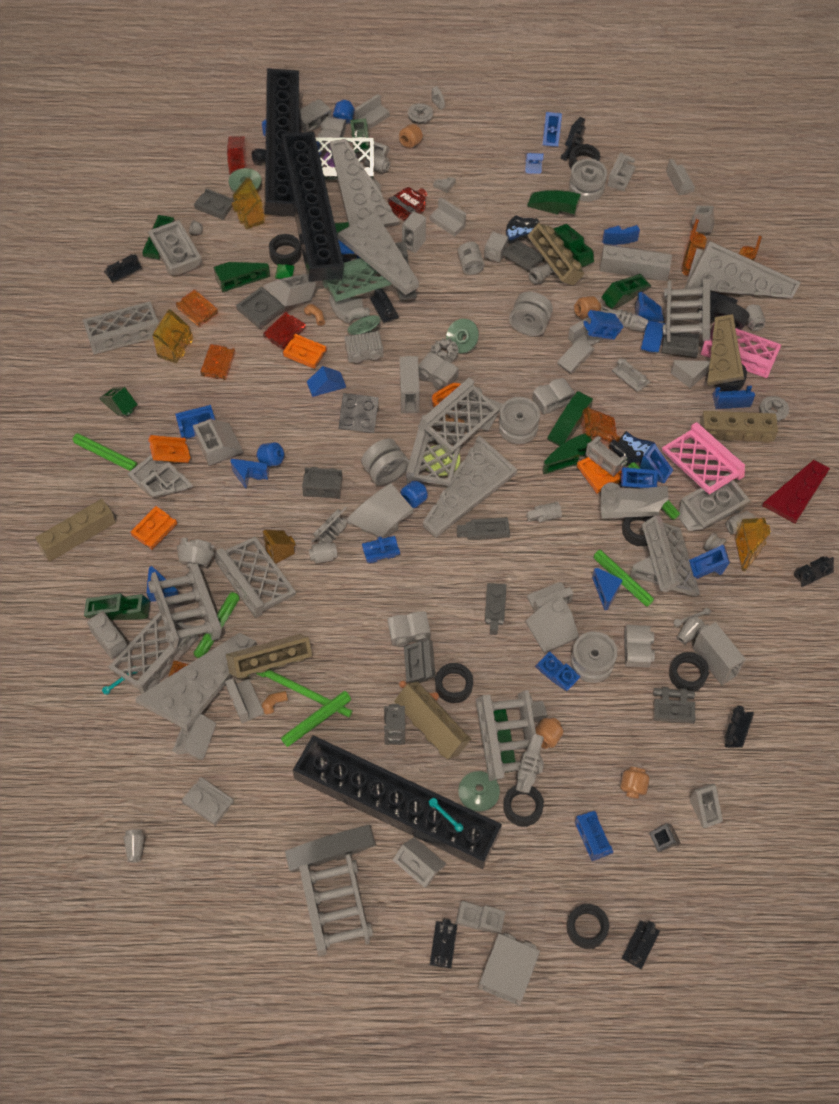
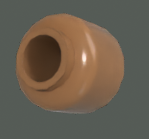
[399,124,423,148]
[574,296,601,320]
[535,718,564,749]
[620,767,650,799]

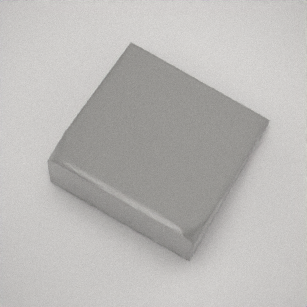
[374,142,390,157]
[532,701,548,722]

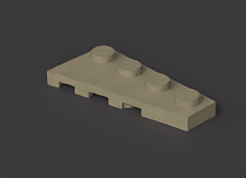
[707,314,744,386]

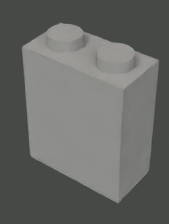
[400,356,420,413]
[693,622,746,686]
[478,933,540,1006]

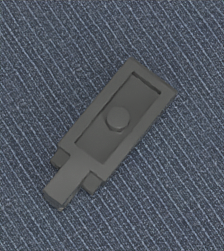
[456,517,510,540]
[485,583,507,635]

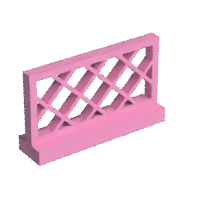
[701,325,781,378]
[662,422,745,494]

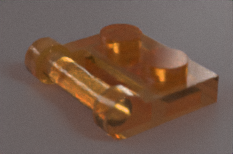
[583,407,620,443]

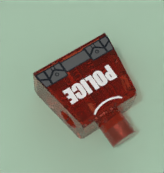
[388,187,427,222]

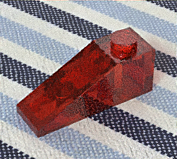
[227,136,246,175]

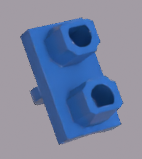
[362,536,400,563]

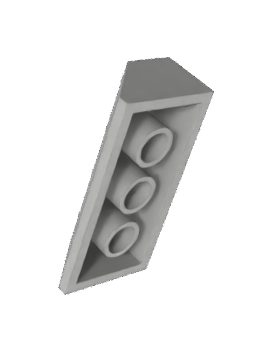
[600,244,672,281]

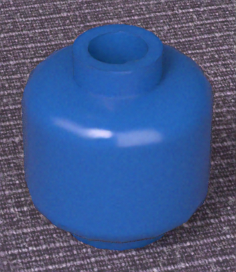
[333,100,355,124]
[257,442,284,467]
[400,481,428,508]

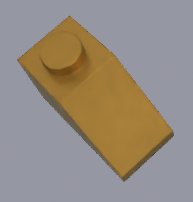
[262,529,296,564]

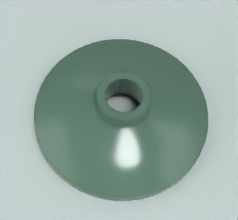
[228,168,261,194]
[347,315,380,335]
[446,319,479,354]
[458,771,500,812]

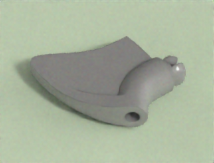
[329,294,370,323]

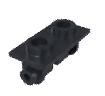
[104,254,142,283]
[370,288,399,323]
[794,556,834,587]
[724,705,754,748]
[430,919,458,969]
[622,920,660,970]

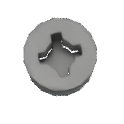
[704,532,727,550]

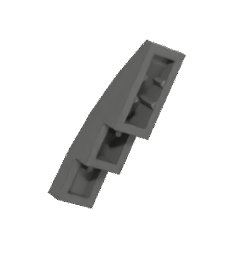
[285,825,376,873]

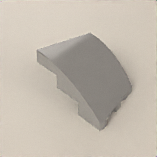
[128,454,193,497]
[346,483,413,539]

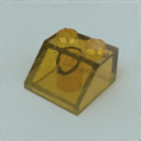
[231,177,264,229]
[152,309,193,364]
[734,517,770,571]

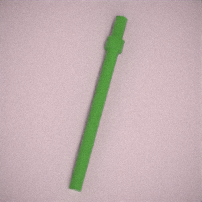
[256,669,353,718]

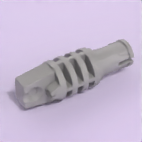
[601,306,648,332]
[516,734,544,793]

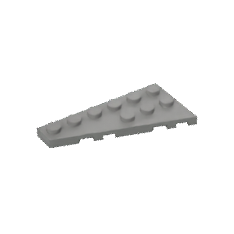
[330,139,400,227]
[338,212,419,295]
[685,240,801,298]
[423,436,517,538]
[136,633,256,730]

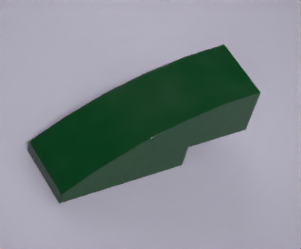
[527,190,581,215]
[554,223,594,267]
[547,391,593,446]
[542,432,592,475]
[84,593,150,620]

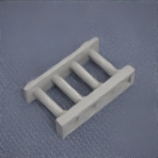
[663,279,710,342]
[148,564,222,649]
[476,690,544,781]
[299,854,373,957]

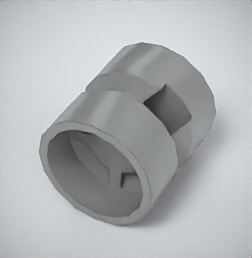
[458,242,484,275]

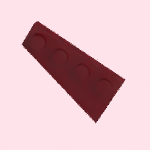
[762,460,830,524]

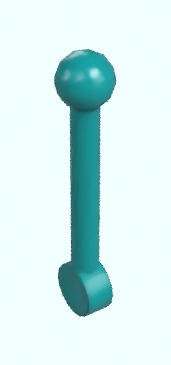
[102,666,138,695]
[429,798,463,832]

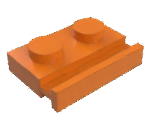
[283,334,327,369]
[148,435,190,463]
[130,506,177,550]

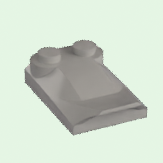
[148,220,202,275]
[678,473,750,531]
[601,482,668,519]

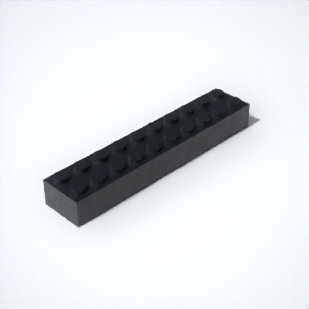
[264,68,299,216]
[280,132,344,282]
[293,735,502,869]

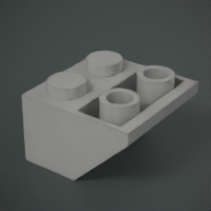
[264,274,316,306]
[193,419,243,466]

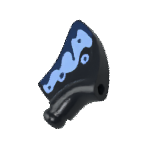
[506,215,539,243]
[608,431,656,466]

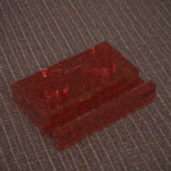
[263,312,306,350]

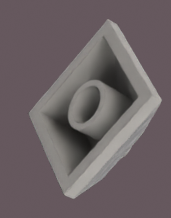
[526,596,579,654]

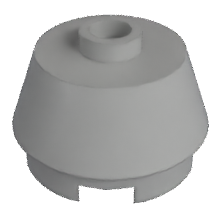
[177,538,215,568]

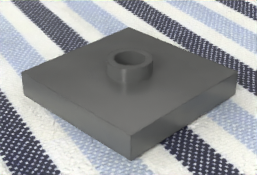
[236,287,285,329]

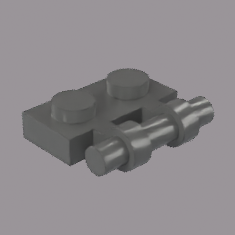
[653,686,696,724]

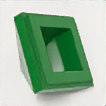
[275,264,295,279]

